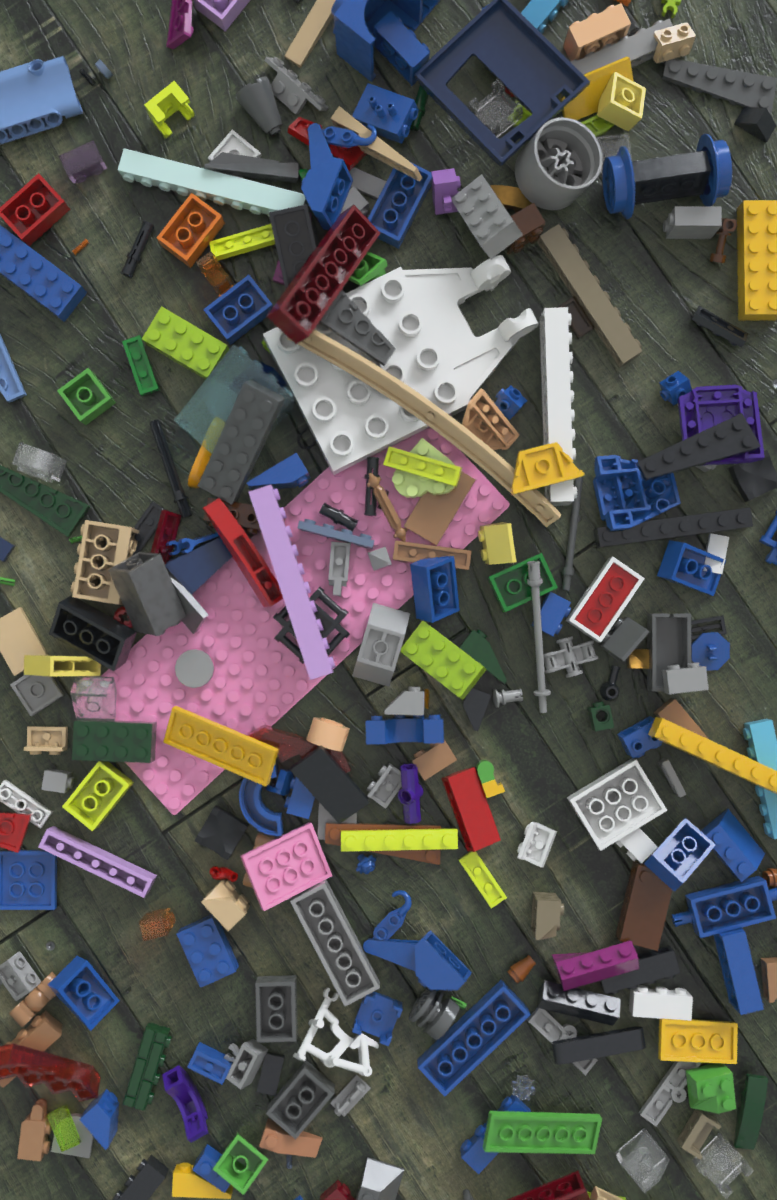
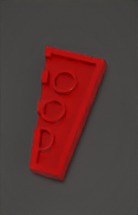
[287,117,367,171]
[0,812,32,853]

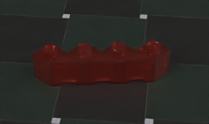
[247,725,351,773]
[0,1043,101,1102]

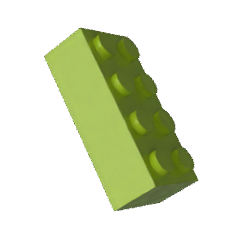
[142,306,230,383]
[400,620,486,700]

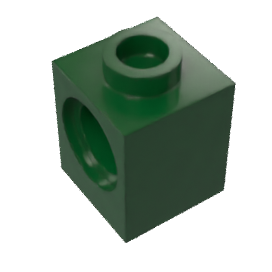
[588,701,614,731]

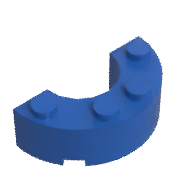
[365,715,444,744]
[239,758,284,836]

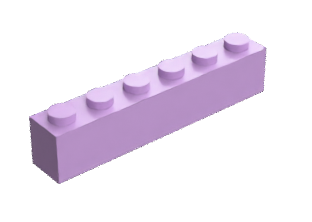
[38,826,157,898]

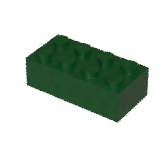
[72,719,157,763]

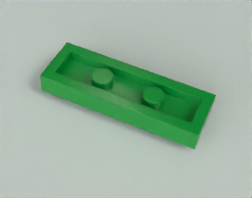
[122,335,160,396]

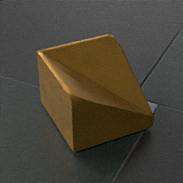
[627,649,649,669]

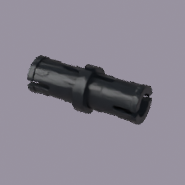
[319,503,358,531]

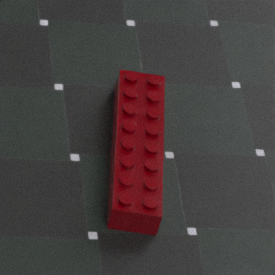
[267,205,380,345]

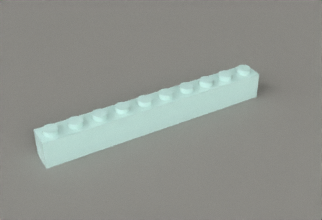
[118,148,308,216]

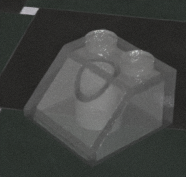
[70,676,117,720]
[615,1128,670,1194]

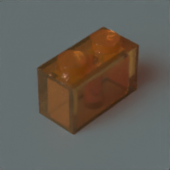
[139,907,175,941]

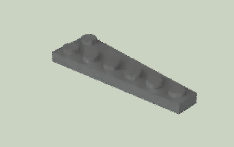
[662,59,777,115]

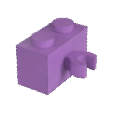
[431,168,461,215]

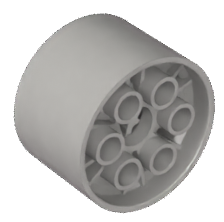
[515,117,602,210]

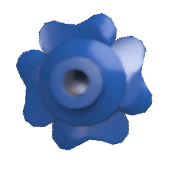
[356,854,377,874]

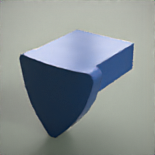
[266,769,294,796]

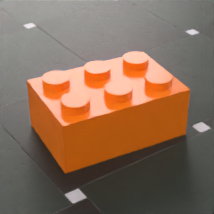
[157,193,225,268]

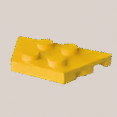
[511,442,584,495]

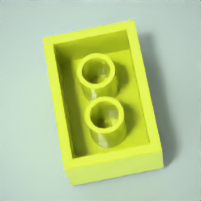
[62,761,134,831]

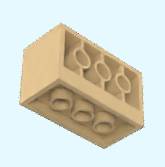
[71,520,139,605]

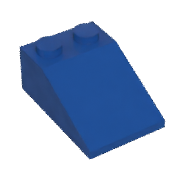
[247,453,311,491]
[657,540,726,596]
[48,956,120,1031]

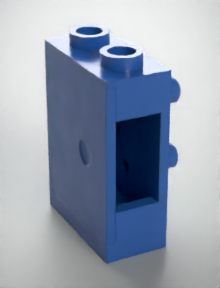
[352,83,418,144]

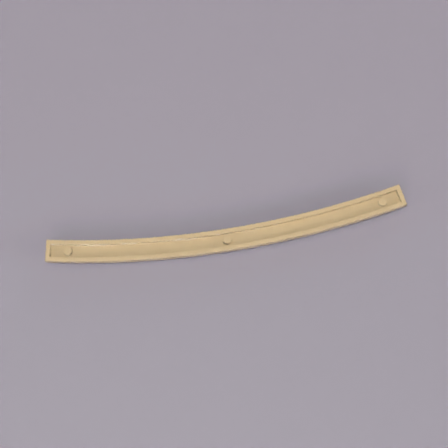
[287,330,561,527]

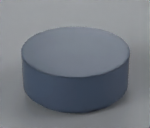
[95,59,113,79]

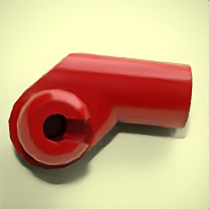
[209,866,238,882]

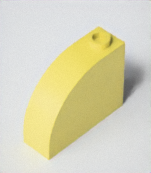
[24,655,101,676]

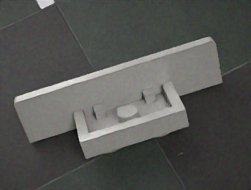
[264,57,329,114]

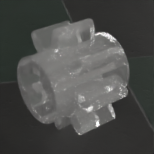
[511,1074,535,1101]

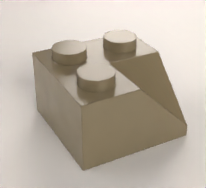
[531,892,564,940]

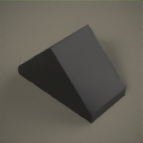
[734,107,777,143]

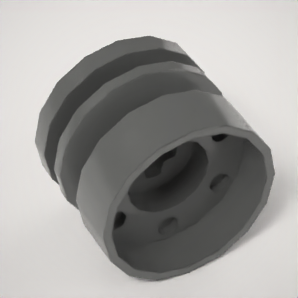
[408,988,459,1040]

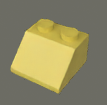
[597,72,646,131]
[478,522,516,565]

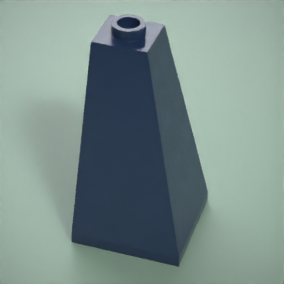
[165,536,232,595]

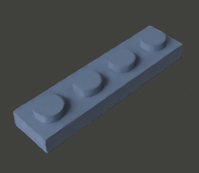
[297,519,374,549]

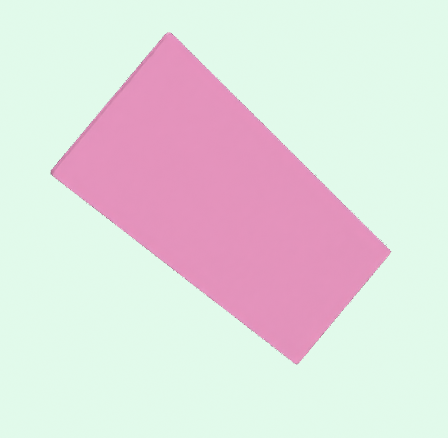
[73,427,510,815]

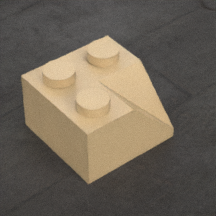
[201,879,250,931]

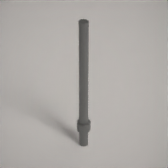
[562,477,583,591]

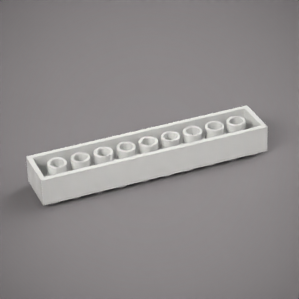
[539,307,577,506]

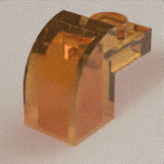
[196,252,234,297]

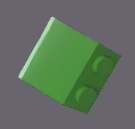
[213,1133,269,1195]

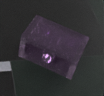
[59,140,107,184]

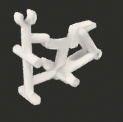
[293,988,379,1076]

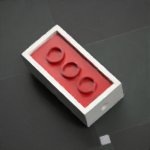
[566,556,645,642]

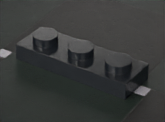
[692,306,748,348]

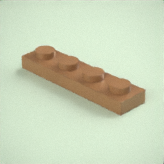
[393,540,472,570]

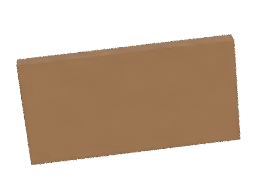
[404,472,476,546]

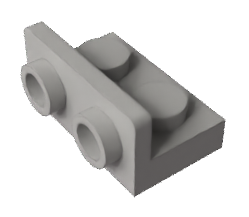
[0,951,41,1001]

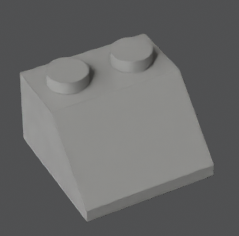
[385,686,424,715]

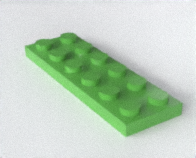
[483,1111,602,1154]

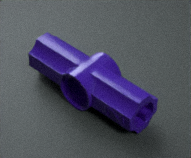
[398,763,423,824]

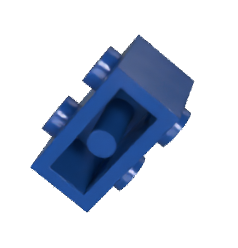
[617,716,662,758]

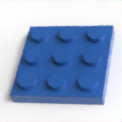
[0,850,57,910]

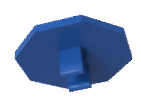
[691,632,730,671]

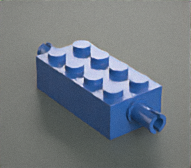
[671,876,777,938]

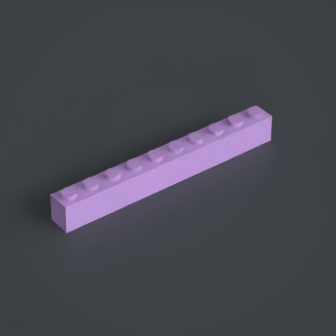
[249,485,336,680]

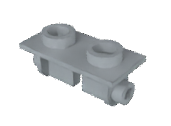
[330,1074,371,1117]

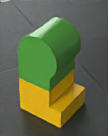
[476,760,505,798]

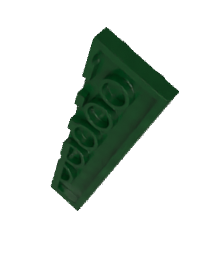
[0,465,91,538]

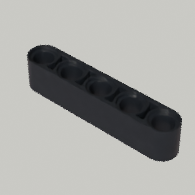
[552,1026,646,1065]

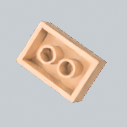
[563,3,631,62]

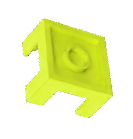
[144,81,195,138]

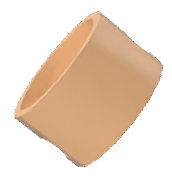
[306,717,350,752]

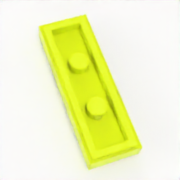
[458,851,507,909]

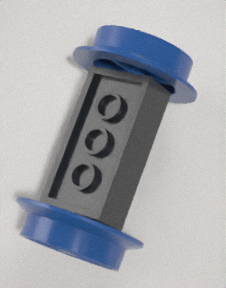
[602,134,732,219]

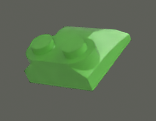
[348,252,388,286]

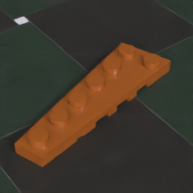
[325,823,441,865]

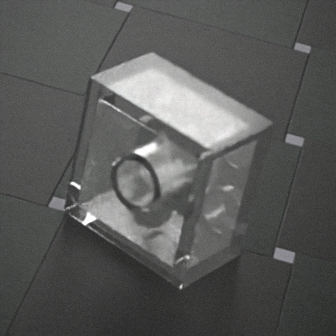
[12,442,67,483]

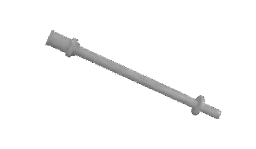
[527,561,551,713]

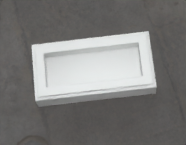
[703,533,729,574]

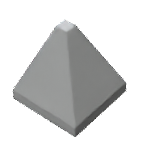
[368,547,392,571]

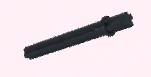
[150,420,192,519]

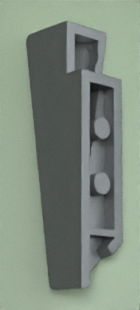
[204,152,298,183]

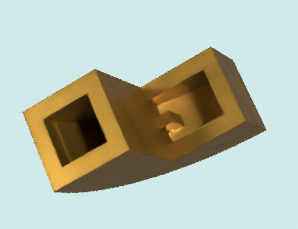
[490,185,532,212]

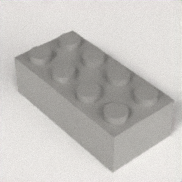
[451,174,523,259]

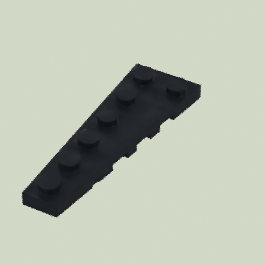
[636,413,761,481]

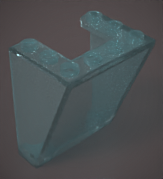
[174,345,294,454]

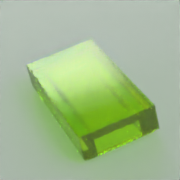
[47,1105,81,1152]

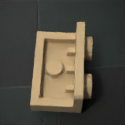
[653,23,696,63]
[24,726,68,755]

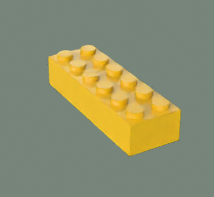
[737,200,777,321]

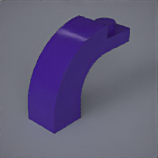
[162,1065,208,1142]

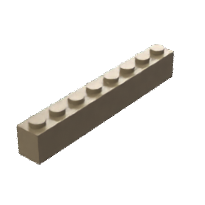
[537,224,642,368]

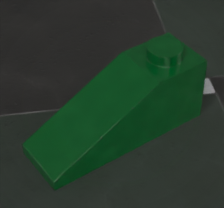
[459,629,507,684]

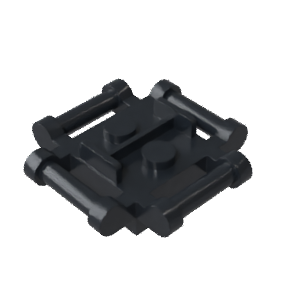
[273,587,350,664]

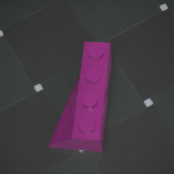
[551,941,639,991]

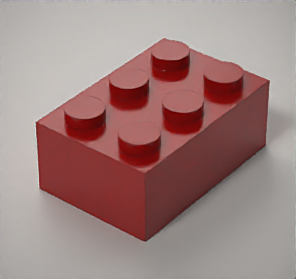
[0,173,71,246]

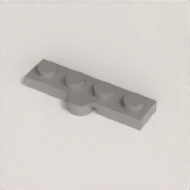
[527,1008,598,1075]
[639,1061,701,1126]

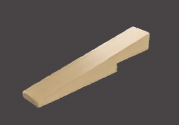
[285,0,335,68]
[330,106,422,182]

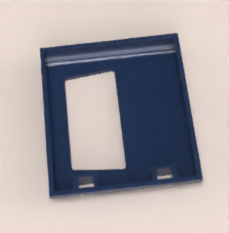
[415,0,590,166]

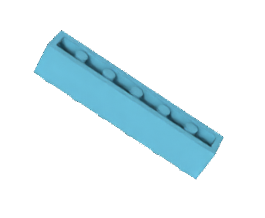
[743,719,777,839]

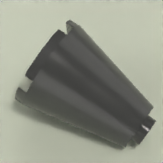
[235,76,283,136]

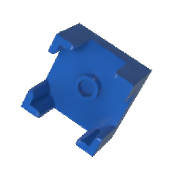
[352,991,403,1046]

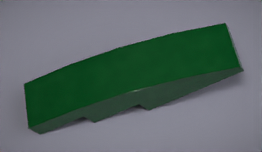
[734,1074,768,1150]

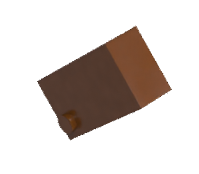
[615,861,672,951]

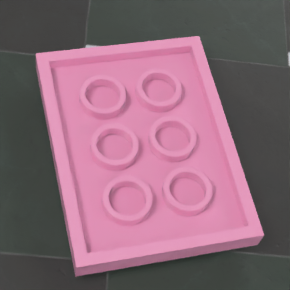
[241,822,332,911]

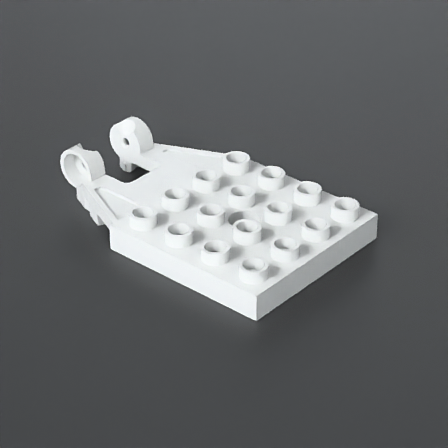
[263,255,539,475]

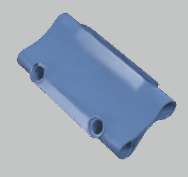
[0,56,83,144]

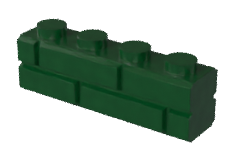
[123,1023,172,1111]

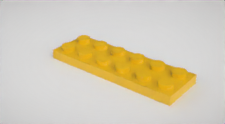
[163,706,279,787]

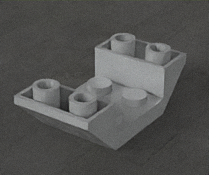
[352,603,410,687]

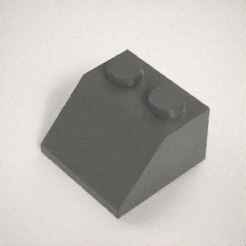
[600,617,649,661]

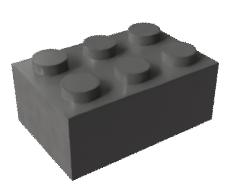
[255,975,298,1043]
[266,1060,335,1139]

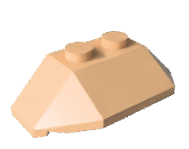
[461,389,520,450]

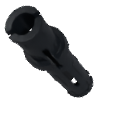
[121,221,155,278]
[364,457,380,516]

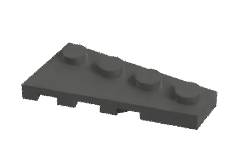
[319,290,396,366]

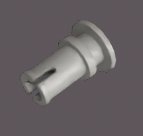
[493,689,523,708]

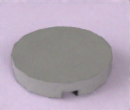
[175,649,214,688]

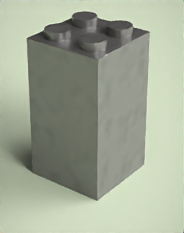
[108,552,186,636]

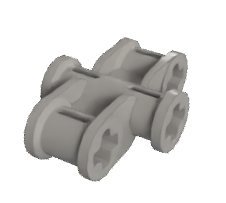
[543,636,599,678]

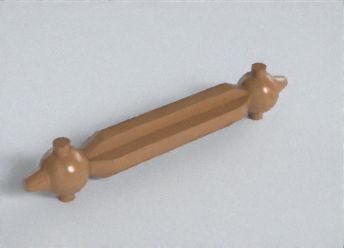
[367,473,408,542]

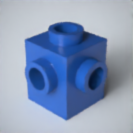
[659,371,692,405]
[494,386,528,420]

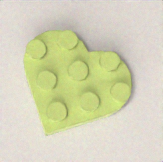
[392,438,455,498]

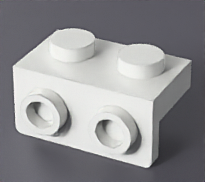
[517,822,557,868]

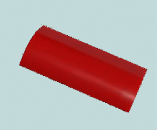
[441,767,501,852]

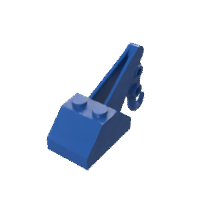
[301,123,377,231]
[363,890,472,990]

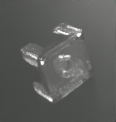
[468,79,523,137]
[692,1133,754,1199]

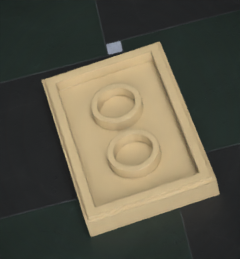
[0,607,48,676]

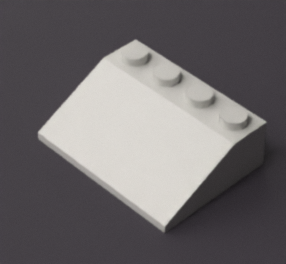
[567,758,667,851]

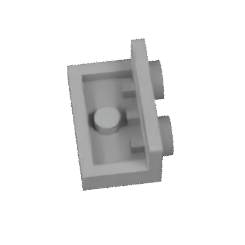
[366,763,402,809]

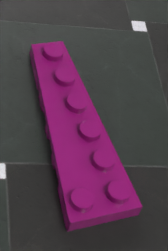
[166,0,194,49]

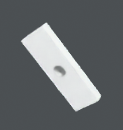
[0,780,53,829]

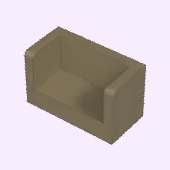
[677,1109,721,1160]

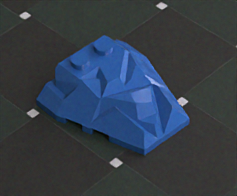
[593,455,681,531]

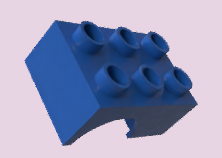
[331,0,440,82]

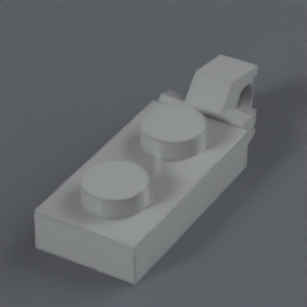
[328,542,351,596]

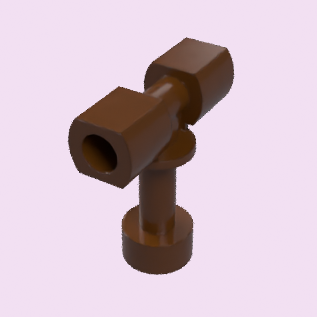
[710,218,737,263]

